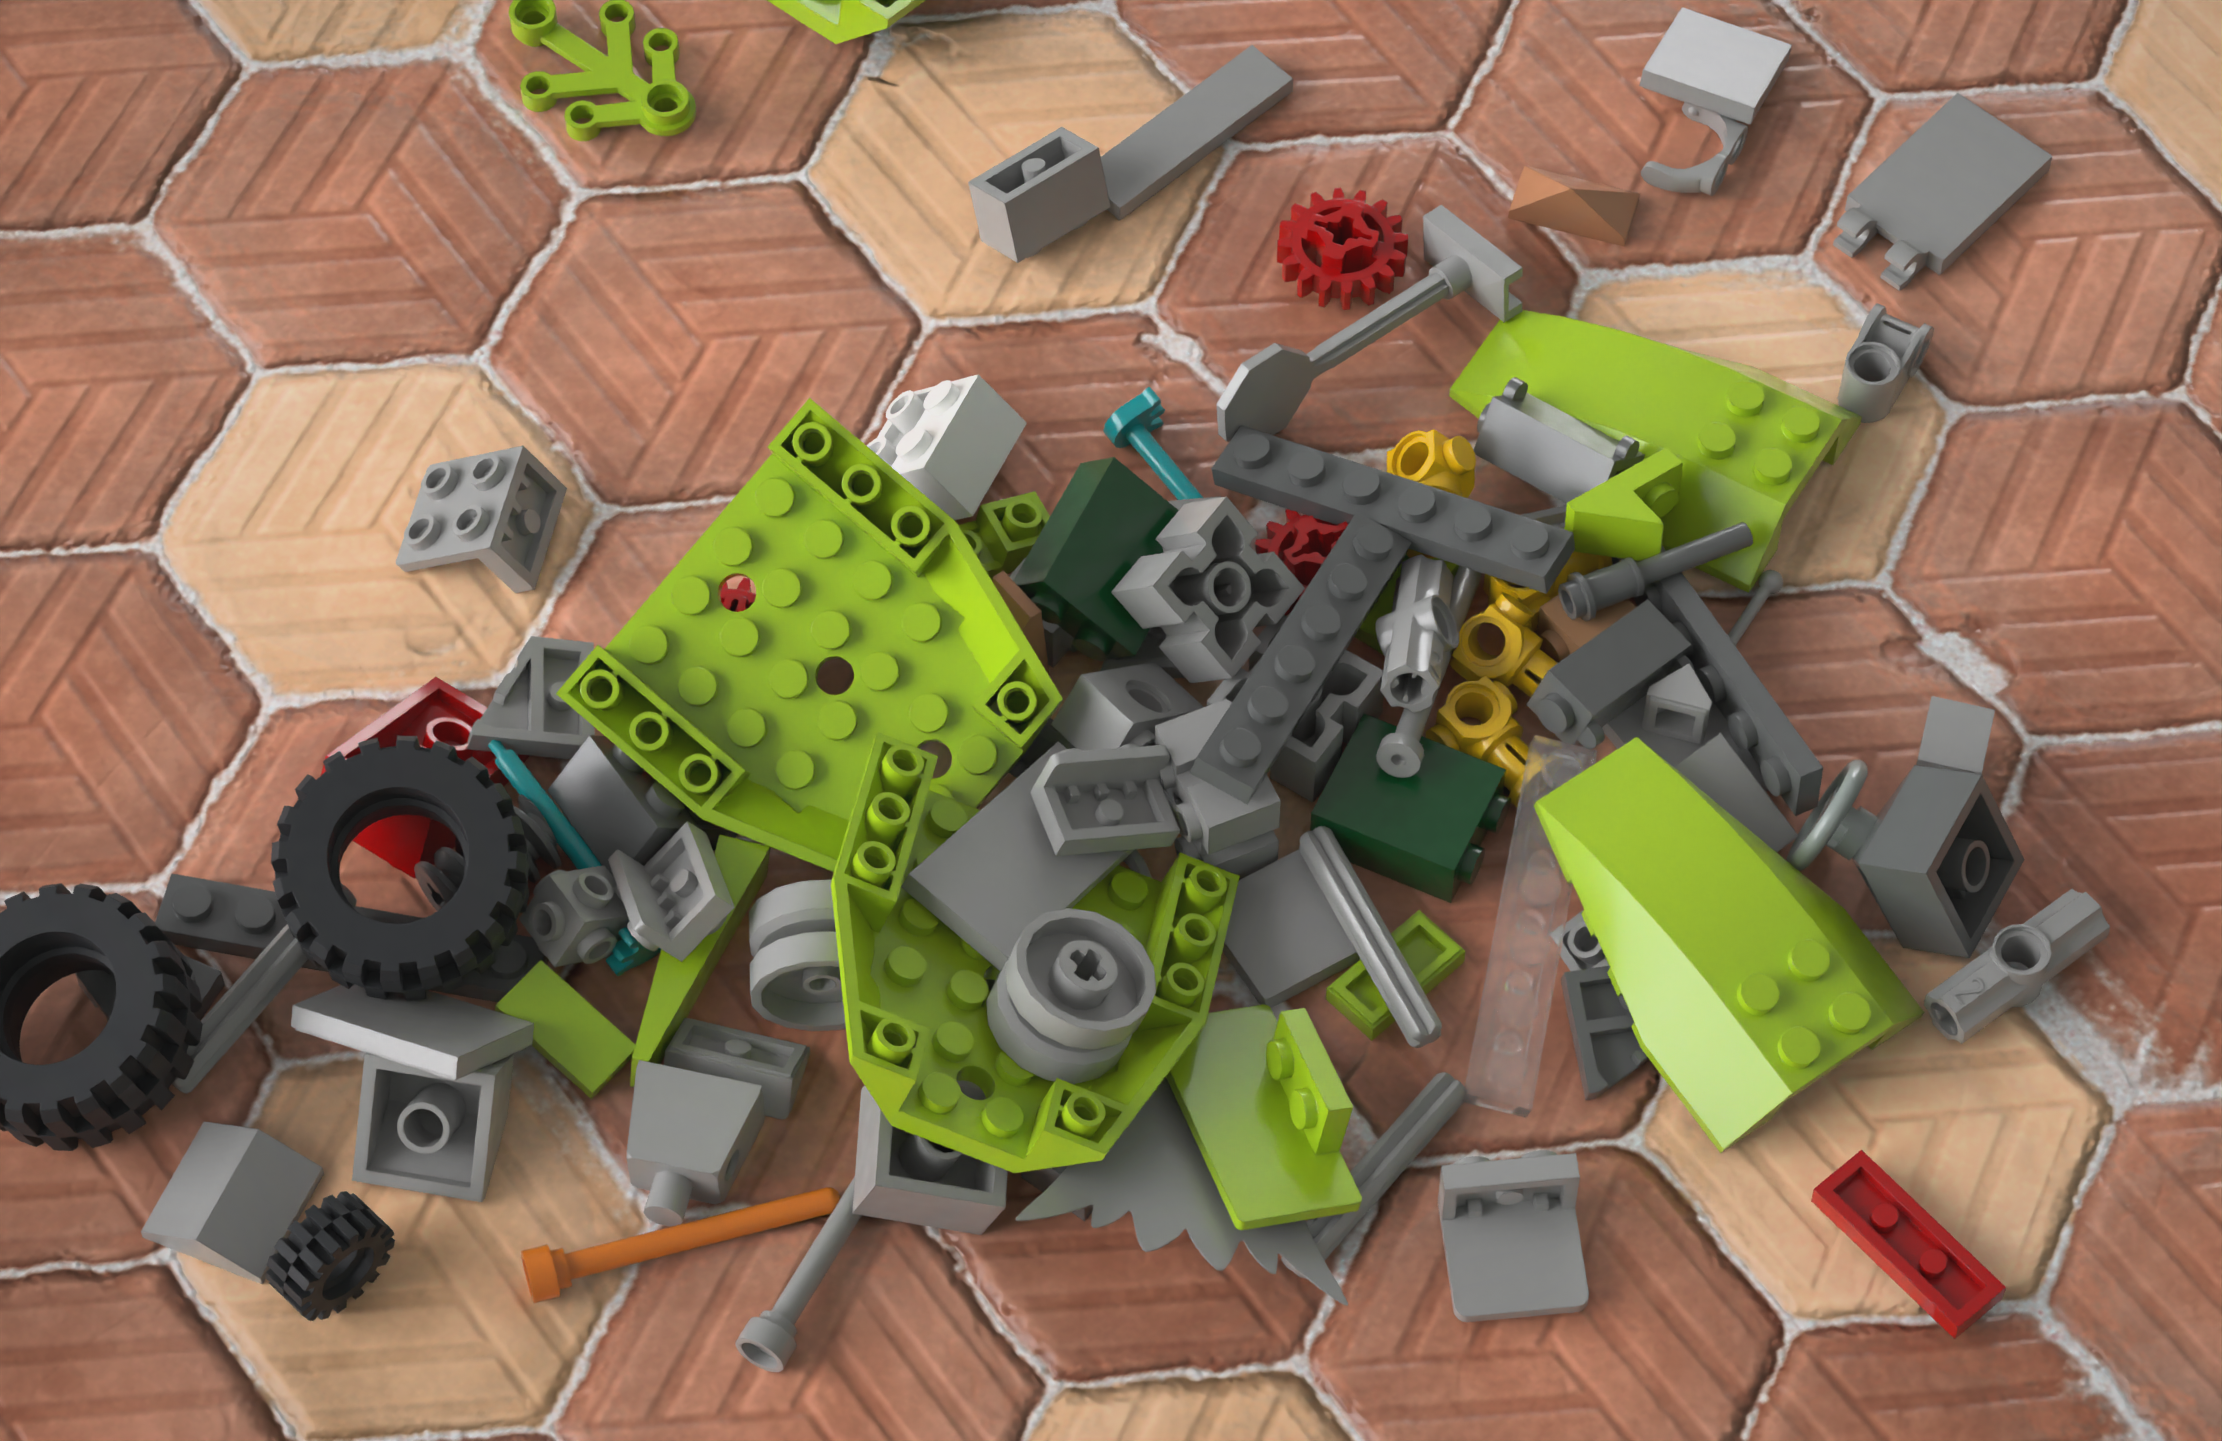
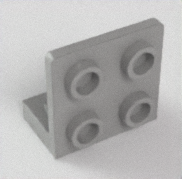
[396,446,567,593]

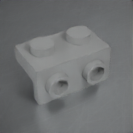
[1030,744,1180,856]
[608,821,735,962]

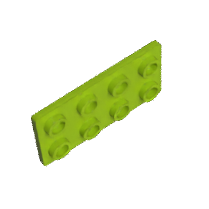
[1166,1004,1362,1230]

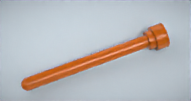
[521,1187,841,1303]

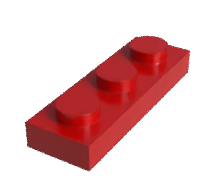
[1811,1150,2006,1339]

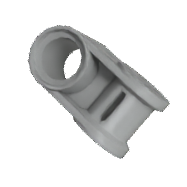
[1837,303,1934,423]

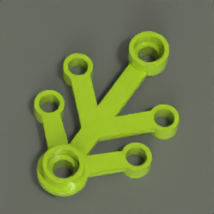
[509,0,696,141]

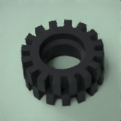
[265,1191,395,1321]

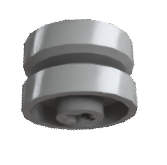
[749,880,846,1031]
[986,908,1156,1084]

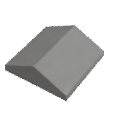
[141,1122,324,1284]

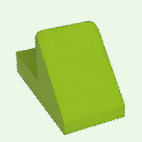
[1565,447,1683,561]

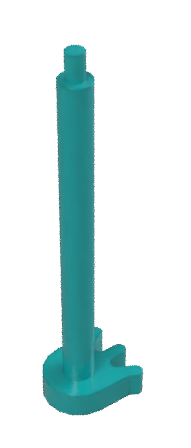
[1103,387,1204,500]
[488,740,661,976]

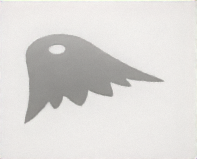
[1016,1077,1348,1306]

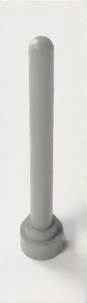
[735,1176,862,1372]

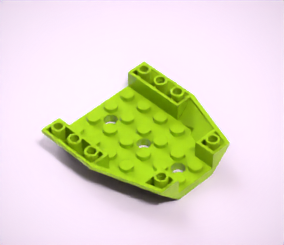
[556,398,1063,872]
[831,732,1240,1173]

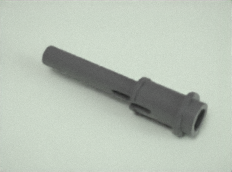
[1558,522,1753,621]

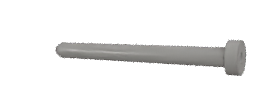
[1376,565,1482,778]

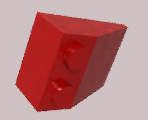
[321,677,530,879]

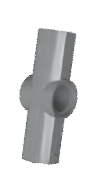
[1376,554,1459,713]
[1924,889,2110,1044]

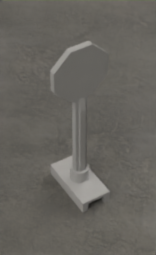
[1216,205,1523,442]

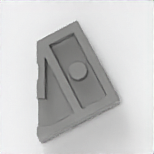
[468,636,595,759]

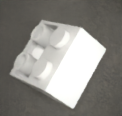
[867,374,1027,520]

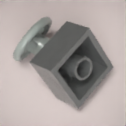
[1787,760,2025,958]

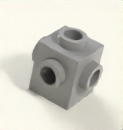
[519,865,630,967]

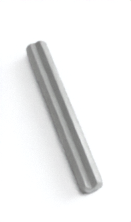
[1299,826,1442,1048]
[172,882,357,1094]
[1281,1072,1466,1278]

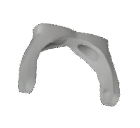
[1641,102,1748,196]

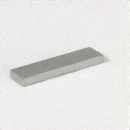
[1101,45,1293,220]

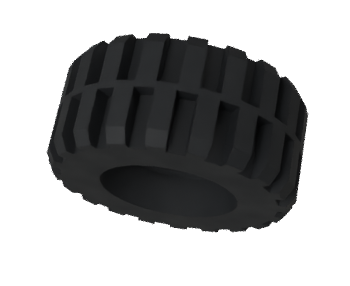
[271,736,531,1001]
[0,883,203,1151]

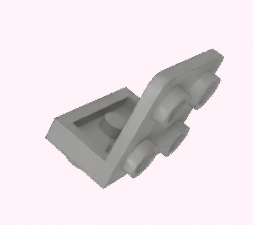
[1438,1150,1589,1322]

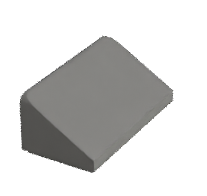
[664,1018,810,1119]

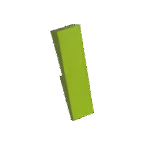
[630,835,770,1087]

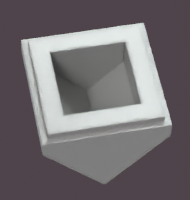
[1641,663,1712,744]

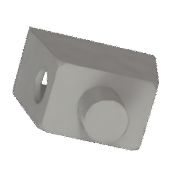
[627,1060,765,1226]

